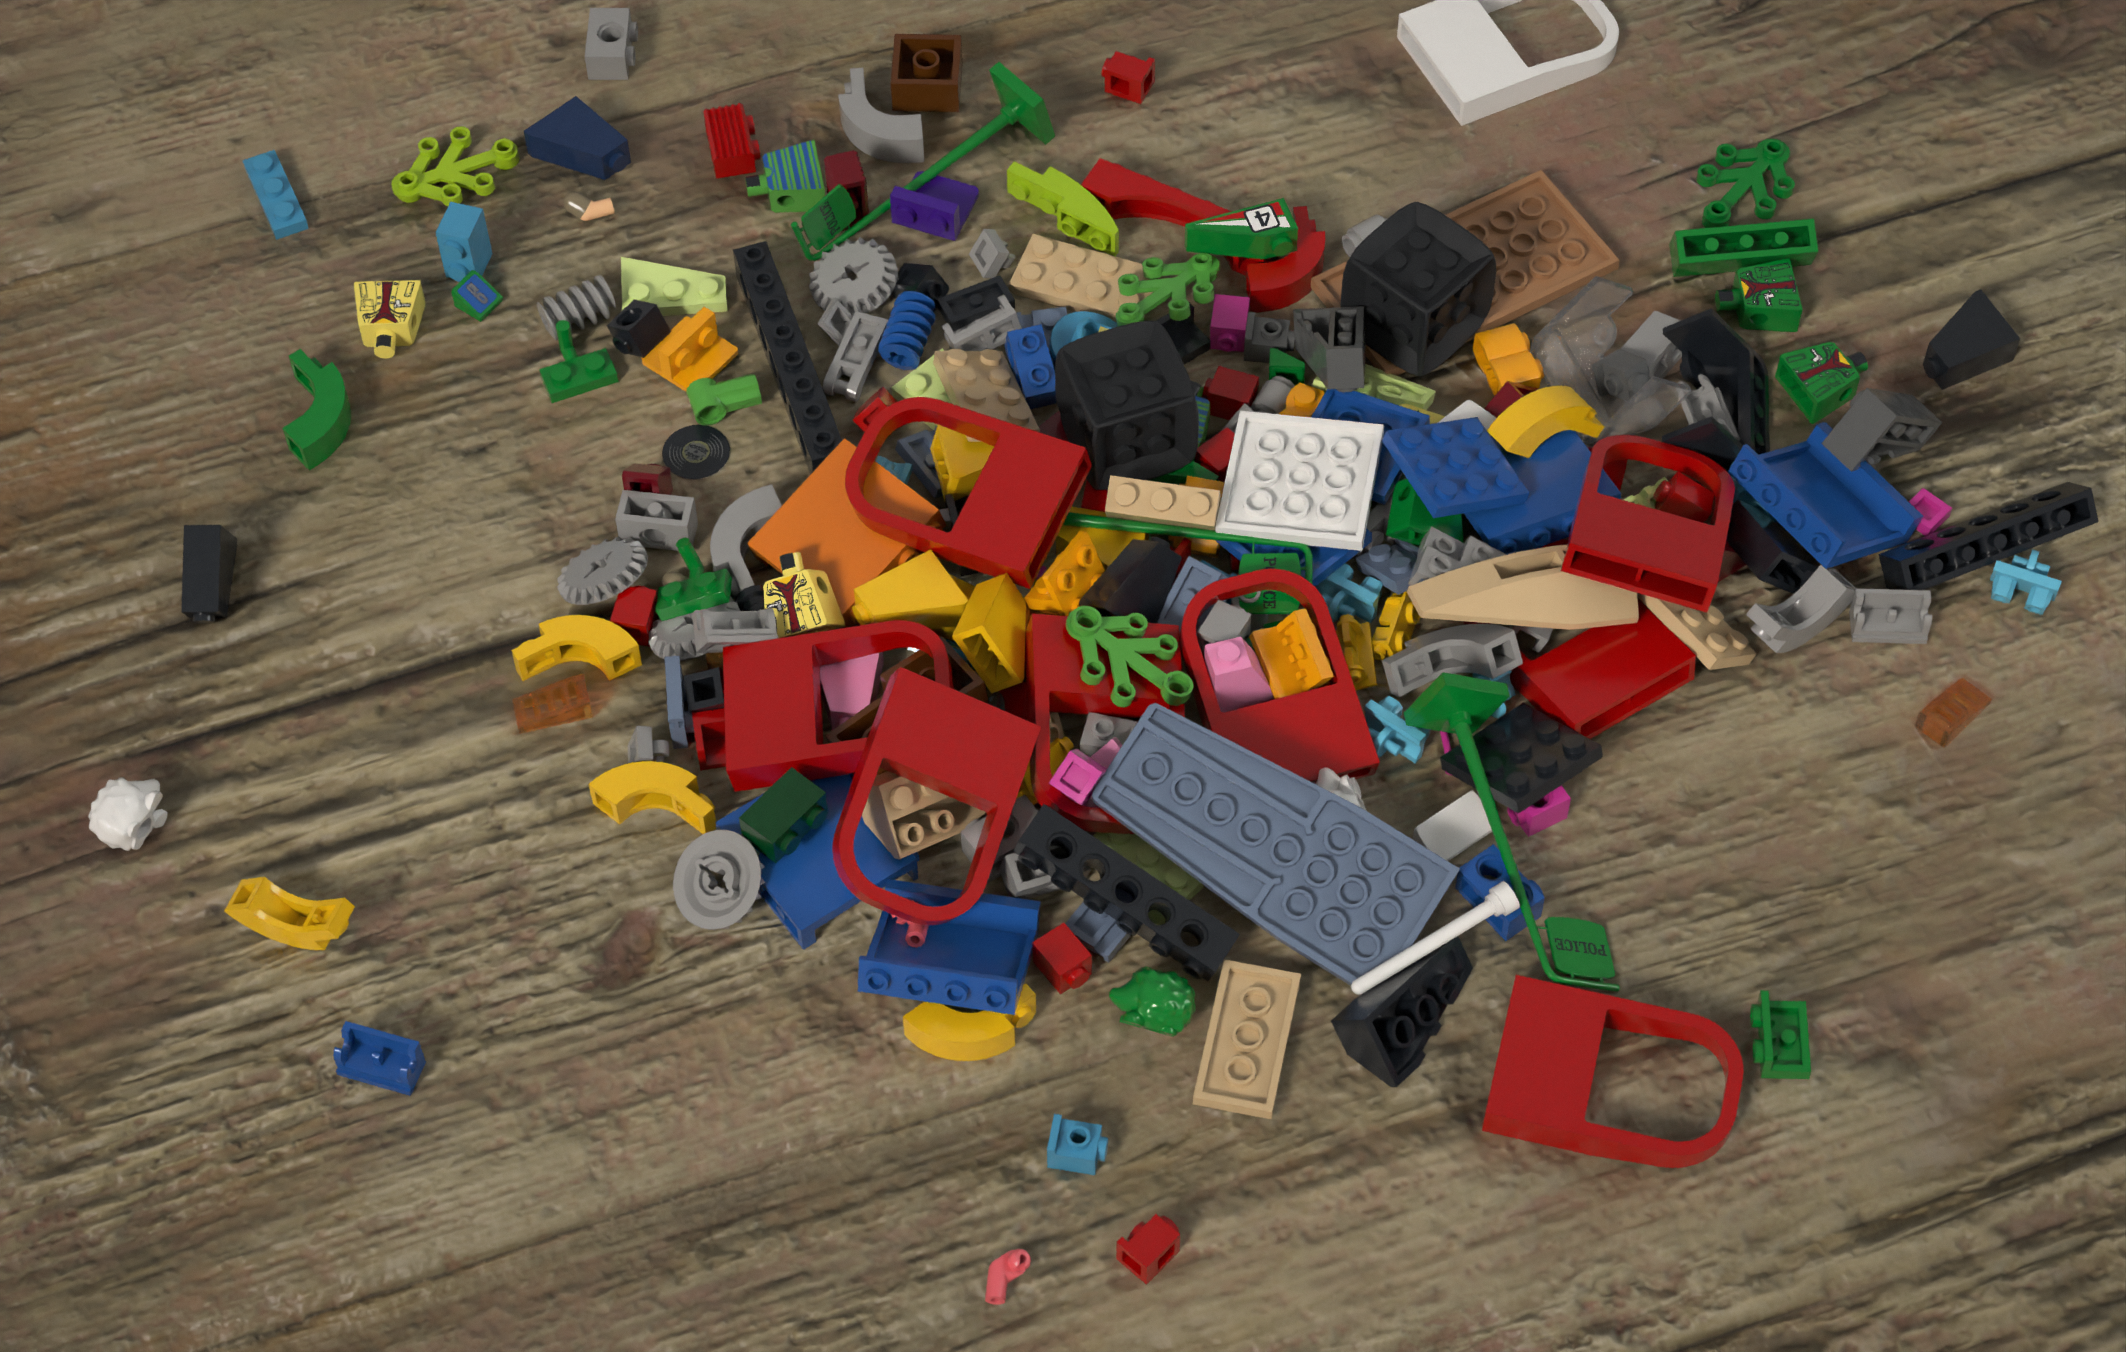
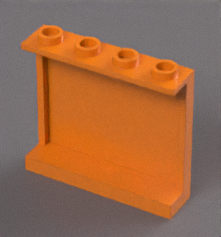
[747,438,946,628]

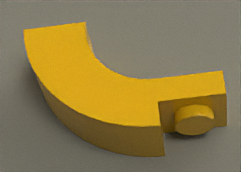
[1487,386,1605,458]
[511,615,642,681]
[589,761,716,834]
[224,877,355,950]
[903,983,1036,1061]

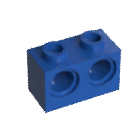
[1004,324,1057,409]
[1455,844,1545,941]

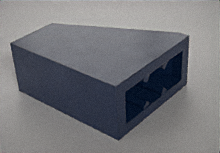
[524,96,631,180]

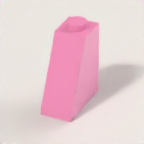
[808,633,884,730]
[1204,637,1274,712]

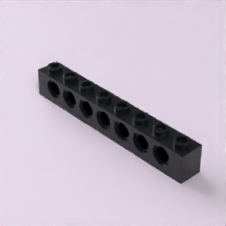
[733,241,842,475]

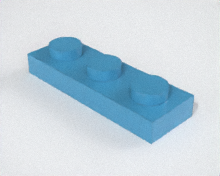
[242,150,309,240]

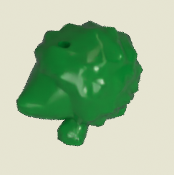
[1109,966,1196,1037]

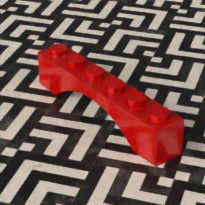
[1081,158,1280,276]

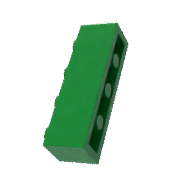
[1669,219,1819,277]

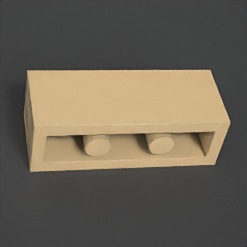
[1105,475,1221,531]

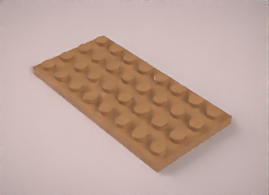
[1311,170,1620,376]

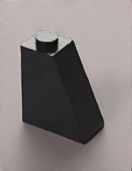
[1923,289,2020,390]
[1726,499,1821,594]
[181,525,237,624]
[1079,537,1182,623]

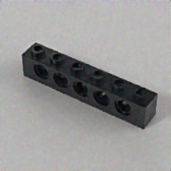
[1878,482,2099,590]
[1013,804,1240,981]

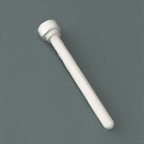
[1351,881,1520,995]

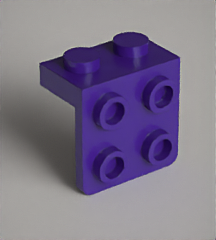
[890,171,979,241]

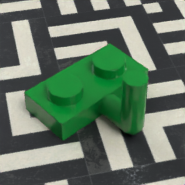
[539,320,619,403]
[656,537,732,622]

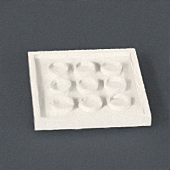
[1215,411,1384,551]

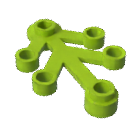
[391,126,520,206]

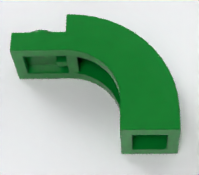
[282,349,351,471]

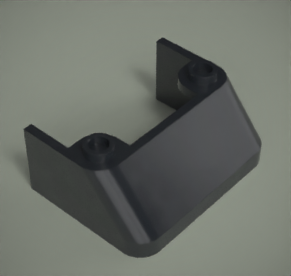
[1662,308,1770,472]

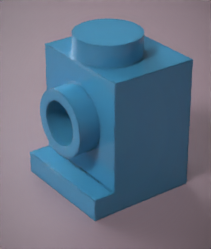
[1047,1114,1109,1175]

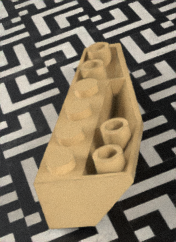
[1407,545,1639,630]
[862,712,1065,859]

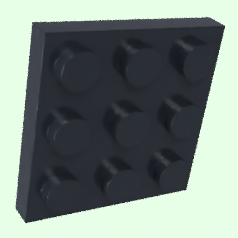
[1440,703,1603,814]

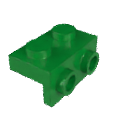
[1750,990,1811,1079]

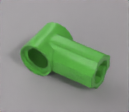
[686,374,762,426]

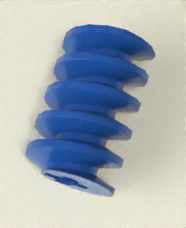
[878,291,935,370]

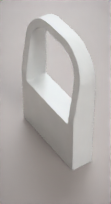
[1397,0,1619,126]

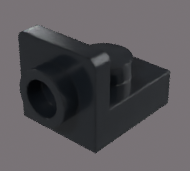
[891,263,950,312]

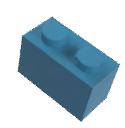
[435,202,493,282]

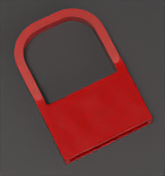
[845,397,1092,589]
[1561,435,1735,613]
[1463,539,1696,739]
[1180,569,1380,784]
[1025,613,1185,834]
[723,620,953,792]
[832,667,1041,925]
[1482,975,1744,1168]

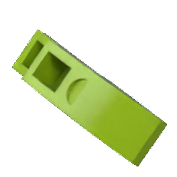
[1007,161,1119,257]

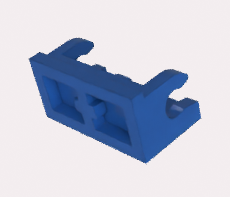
[333,1021,426,1096]

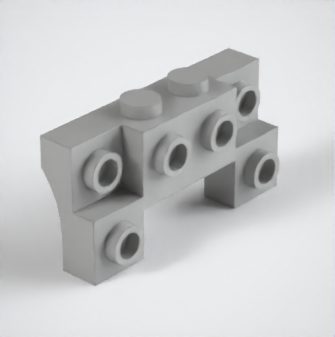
[1408,526,1553,652]

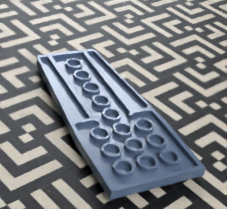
[1092,703,1460,986]

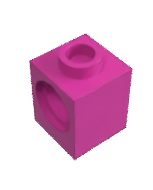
[1210,294,1250,352]
[1049,749,1107,805]
[1507,785,1571,837]

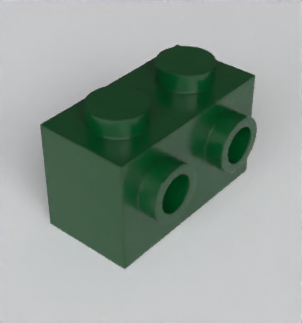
[739,767,828,863]

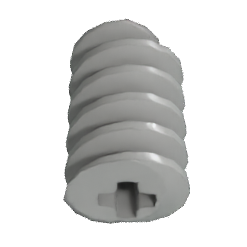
[536,275,616,341]

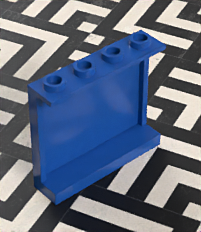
[1728,422,1924,569]
[1464,430,1621,555]
[715,773,920,950]
[858,879,1041,1015]

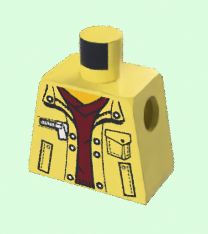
[354,280,426,359]
[763,552,845,638]

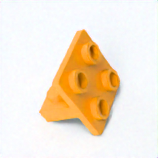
[642,307,738,392]
[1024,531,1105,616]
[1249,608,1334,699]

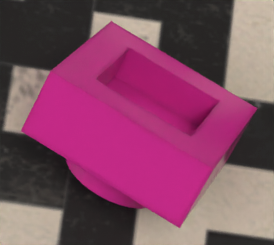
[1909,488,1952,536]

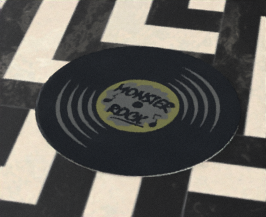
[662,425,730,479]

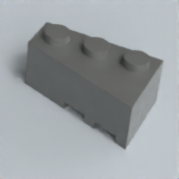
[1293,306,1366,392]
[1821,388,1942,472]

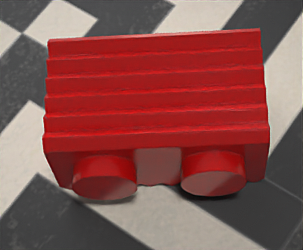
[703,103,761,179]

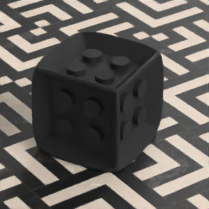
[1340,202,1496,376]
[1055,321,1199,490]

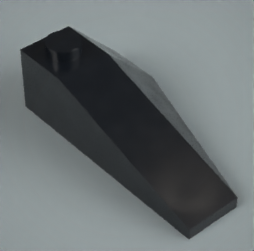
[1331,936,1473,1087]

